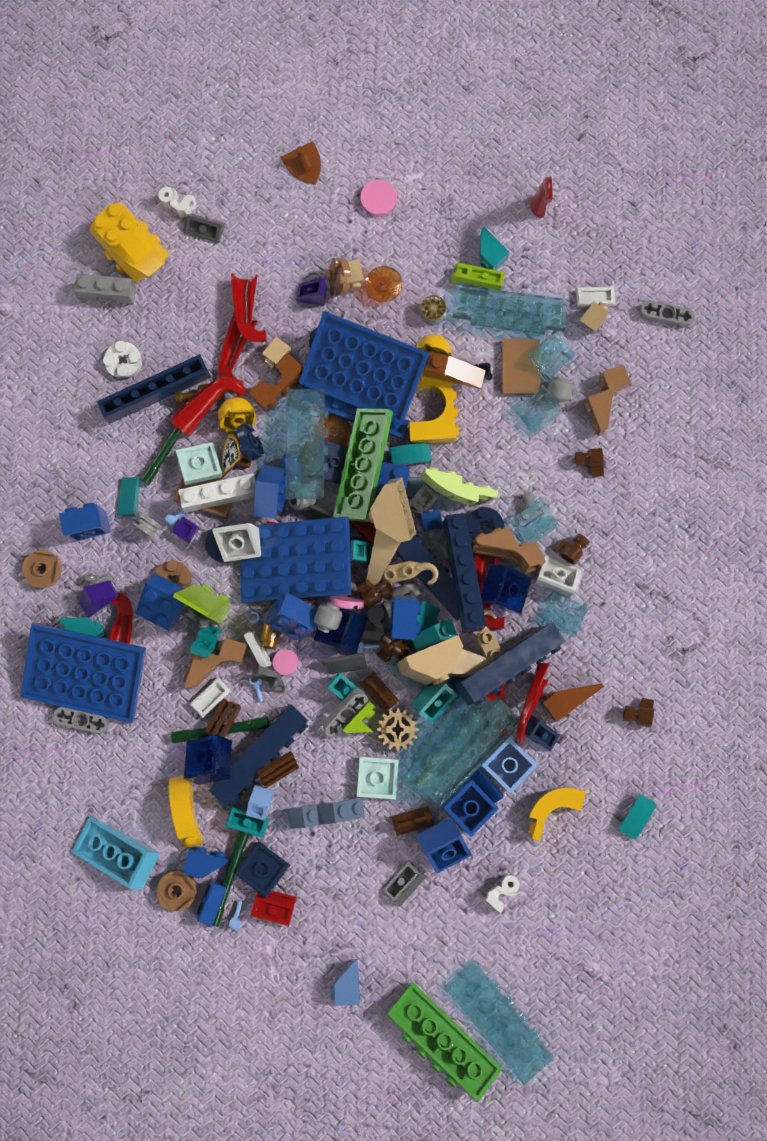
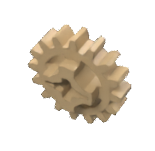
[377,708,419,751]

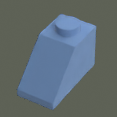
[331,959,360,1006]

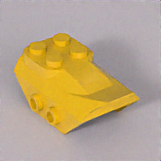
[89,203,170,284]

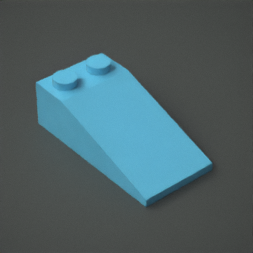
[72,816,160,890]

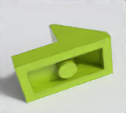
[343,701,375,733]

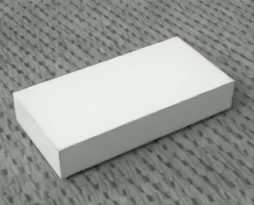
[576,286,615,308]
[244,632,273,668]
[190,677,231,718]

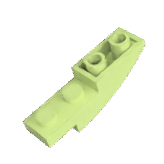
[420,467,498,506]

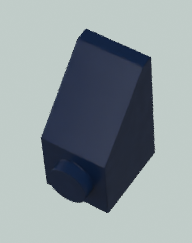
[514,715,560,751]

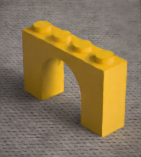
[409,366,459,444]

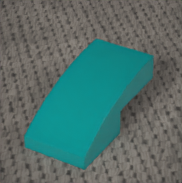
[389,443,432,466]
[351,540,373,565]
[190,625,222,658]
[618,793,657,840]

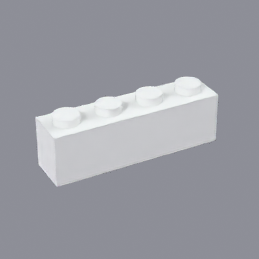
[178,473,257,513]

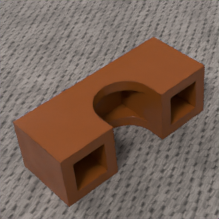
[248,353,304,412]

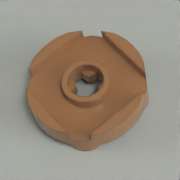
[325,258,351,296]
[22,550,62,588]
[153,560,192,588]
[157,870,198,911]

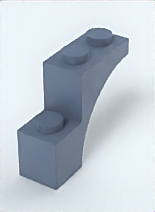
[287,798,365,829]

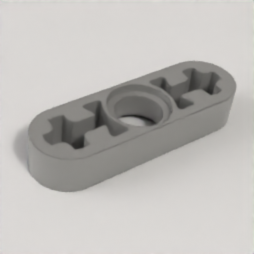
[639,300,695,327]
[323,689,368,737]
[53,707,110,733]

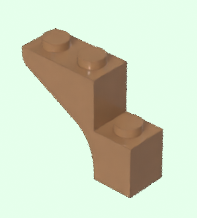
[584,365,631,436]
[471,527,546,575]
[183,638,249,688]

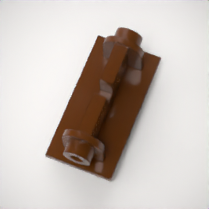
[359,671,399,713]
[391,806,434,836]

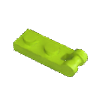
[450,263,506,291]

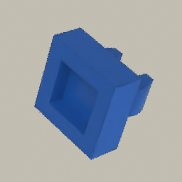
[421,508,443,532]

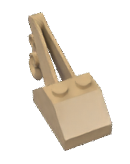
[367,477,438,585]
[397,609,503,686]

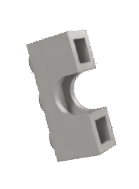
[74,274,137,304]

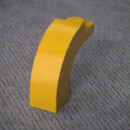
[169,774,203,848]
[528,787,586,841]

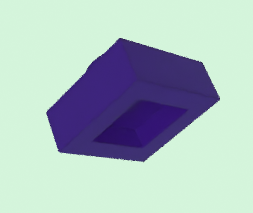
[172,517,199,543]

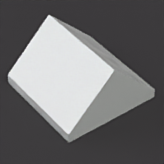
[212,523,261,562]
[535,556,581,597]

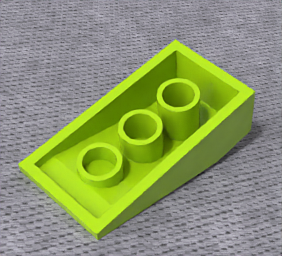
[173,583,232,624]

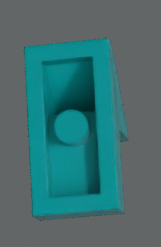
[327,672,361,708]

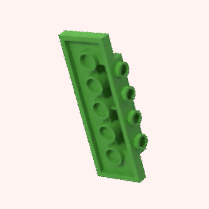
[333,408,393,522]
[385,982,503,1102]

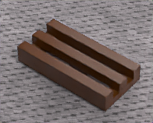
[205,698,241,741]
[257,751,299,788]

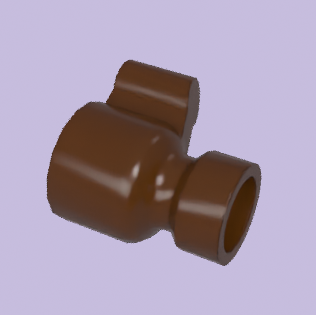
[575,448,604,477]
[552,534,590,565]
[356,580,394,607]
[377,632,410,663]
[623,698,654,728]

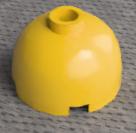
[416,334,452,366]
[218,397,257,434]

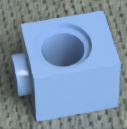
[246,785,274,821]

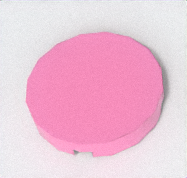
[361,180,397,216]
[326,595,364,609]

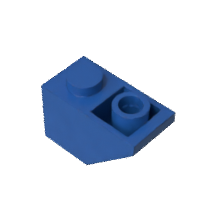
[183,846,230,878]

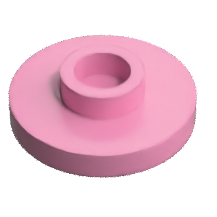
[273,649,299,675]

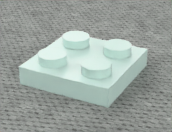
[176,442,222,485]
[357,757,399,800]

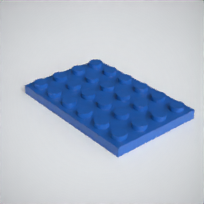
[299,311,430,425]
[240,516,351,603]
[20,622,146,723]

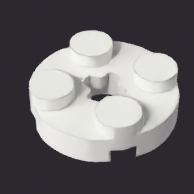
[103,341,142,379]

